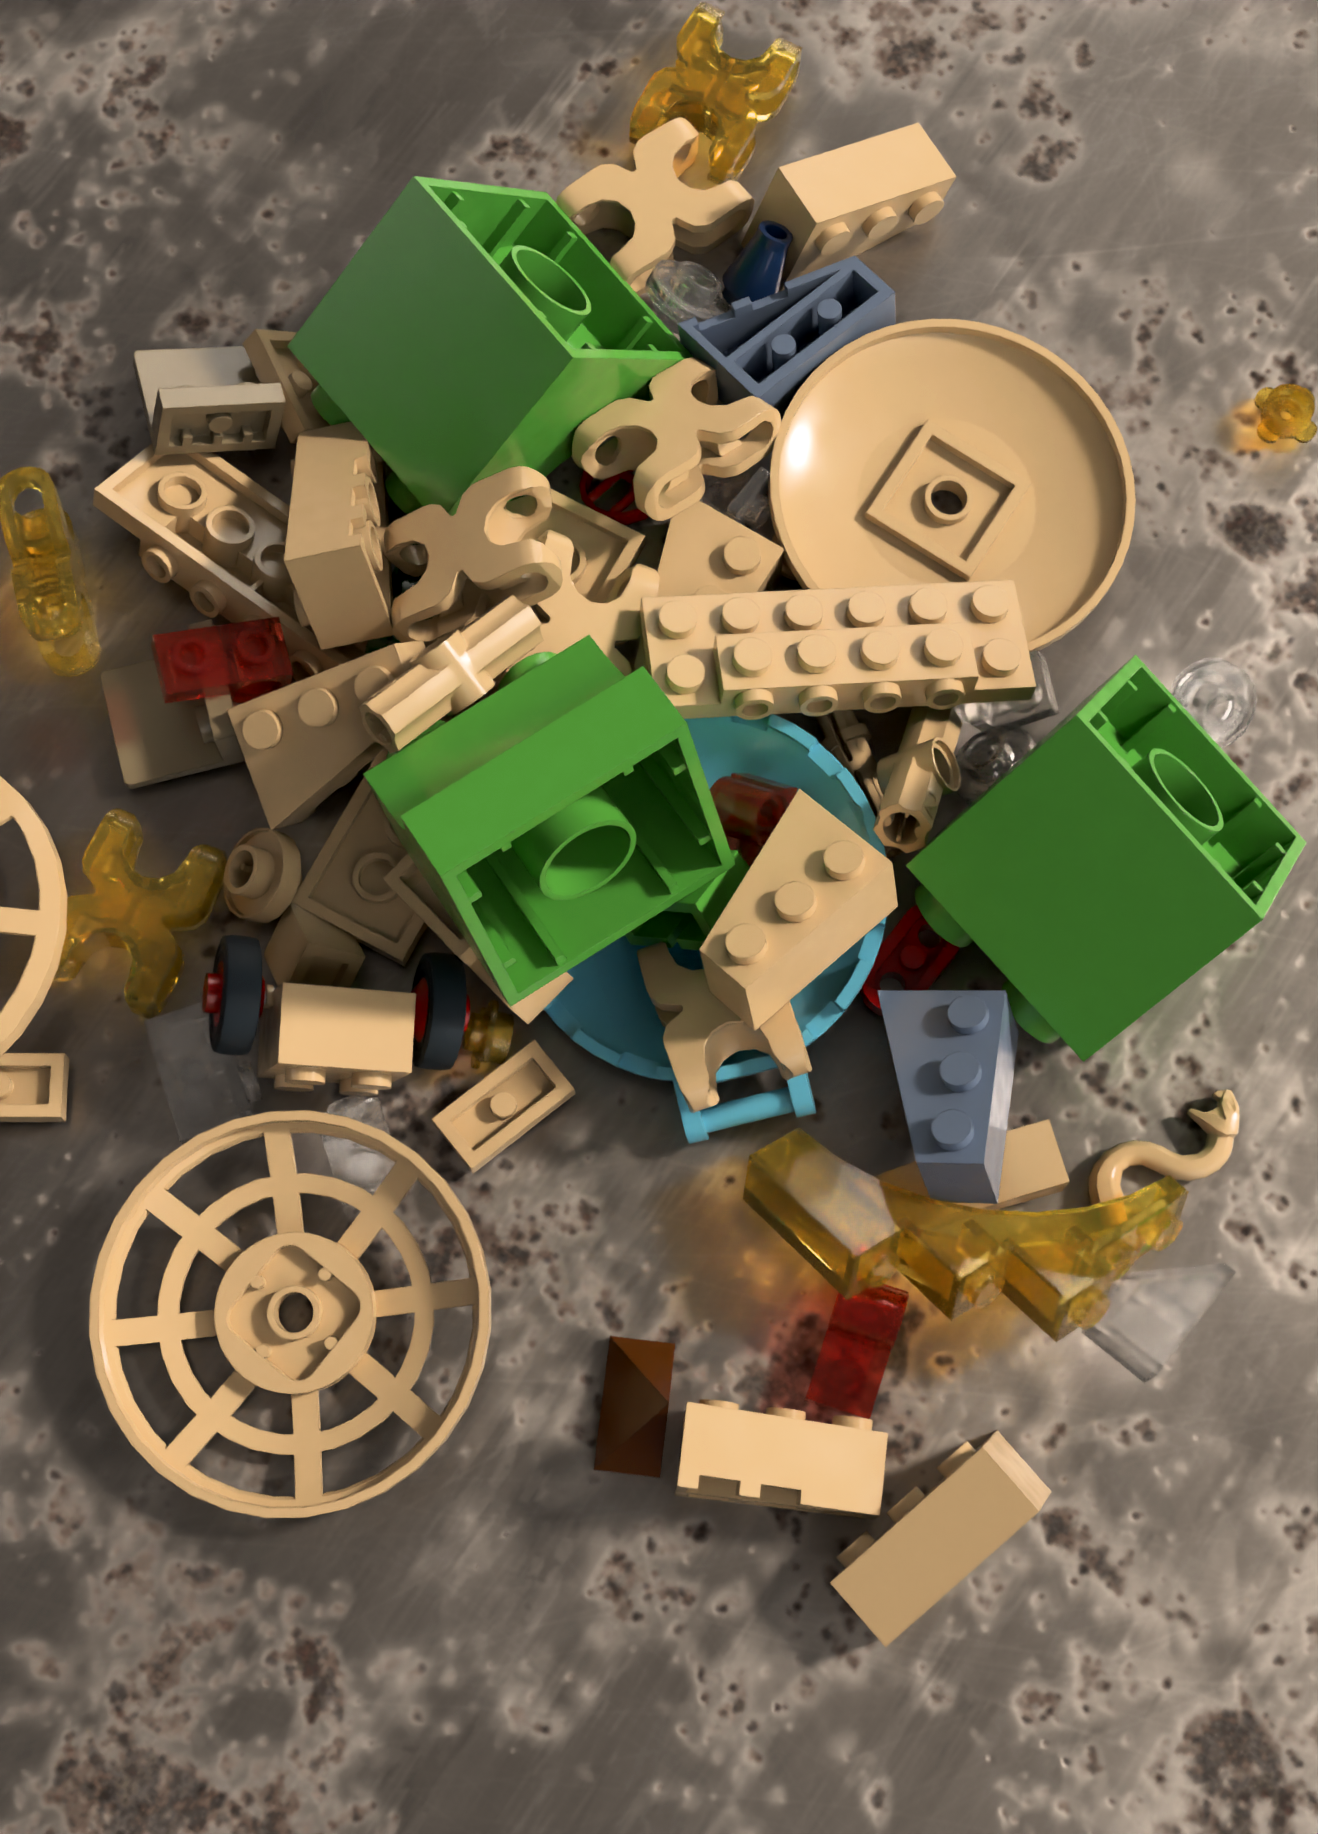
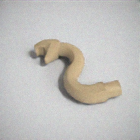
[1088,1089,1240,1234]

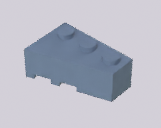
[677,255,896,421]
[877,990,1019,1204]

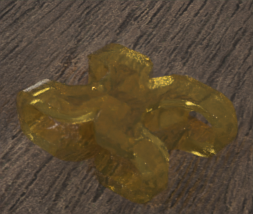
[629,2,802,185]
[0,466,101,677]
[53,808,228,1019]

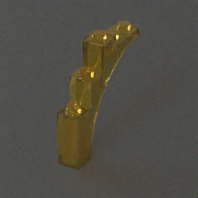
[743,1127,1189,1342]

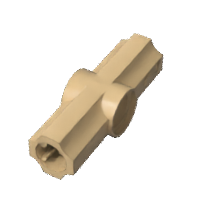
[358,594,544,753]
[873,706,963,853]

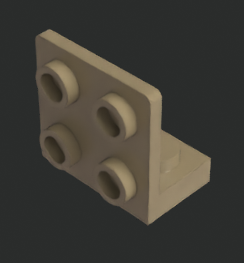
[133,346,286,455]
[100,619,245,789]

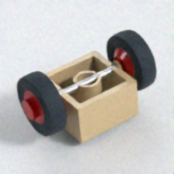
[202,935,470,1096]

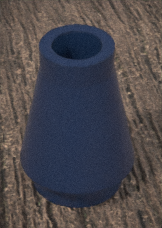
[722,220,793,305]

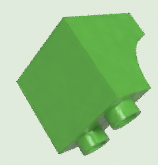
[287,176,693,516]
[363,635,735,1007]
[906,655,1307,1062]

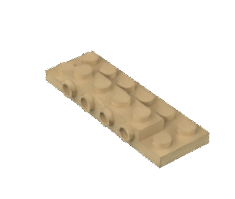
[93,444,368,682]
[639,579,1036,720]

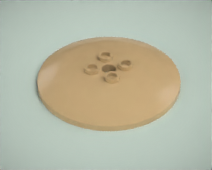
[768,319,1136,654]

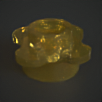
[1254,384,1317,444]
[463,1000,514,1070]

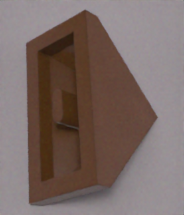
[594,1336,675,1478]

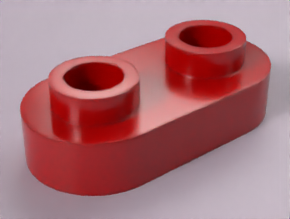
[860,905,960,1017]

